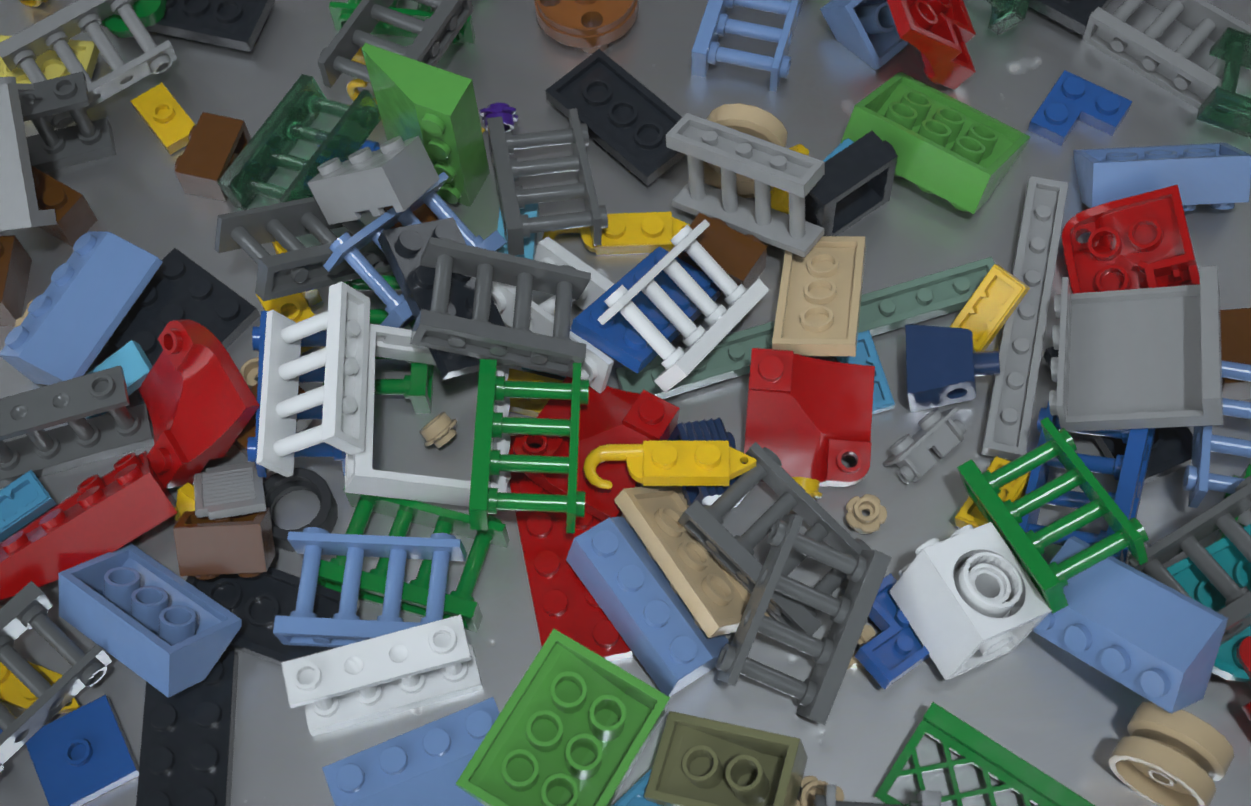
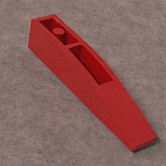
[0,451,178,600]

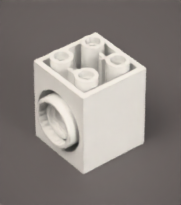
[889,522,1052,681]

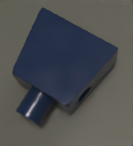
[905,324,1000,412]

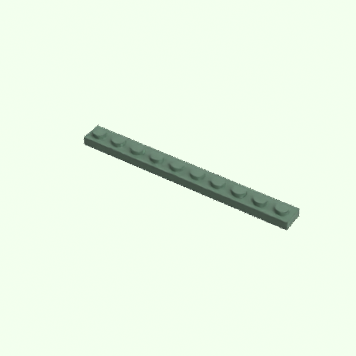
[615,256,995,399]

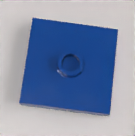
[25,695,139,806]

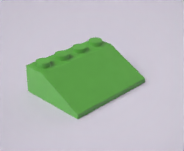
[362,43,490,207]
[840,71,1030,214]
[456,629,670,806]

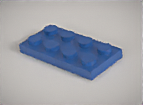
[570,246,722,374]

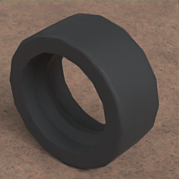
[263,467,338,552]

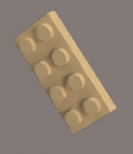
[772,236,866,357]
[614,486,769,638]

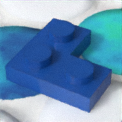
[1028,70,1133,146]
[855,573,930,690]

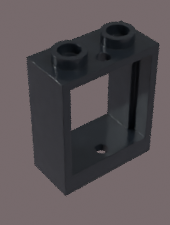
[805,131,898,236]

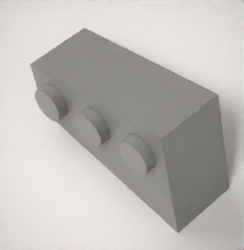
[307,136,440,225]

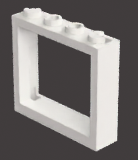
[345,324,511,507]

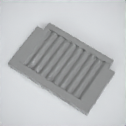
[194,462,266,520]

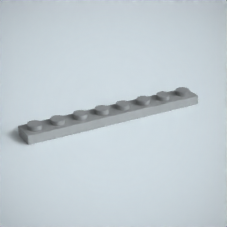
[981,176,1068,461]

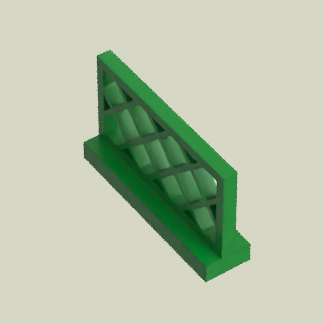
[874,702,1095,806]

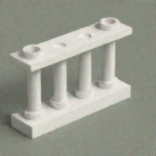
[597,219,769,393]
[491,237,615,393]
[256,281,370,477]
[282,615,483,736]

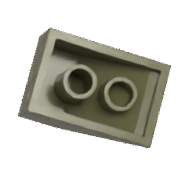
[644,711,808,806]

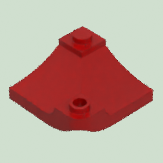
[887,0,976,90]
[1061,185,1200,294]
[138,319,260,489]
[743,348,875,487]
[514,376,680,521]

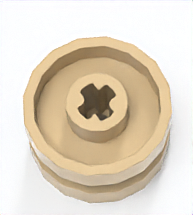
[703,103,788,198]
[1108,702,1234,806]

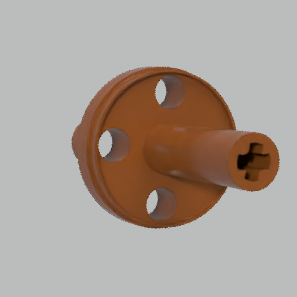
[534,0,639,54]

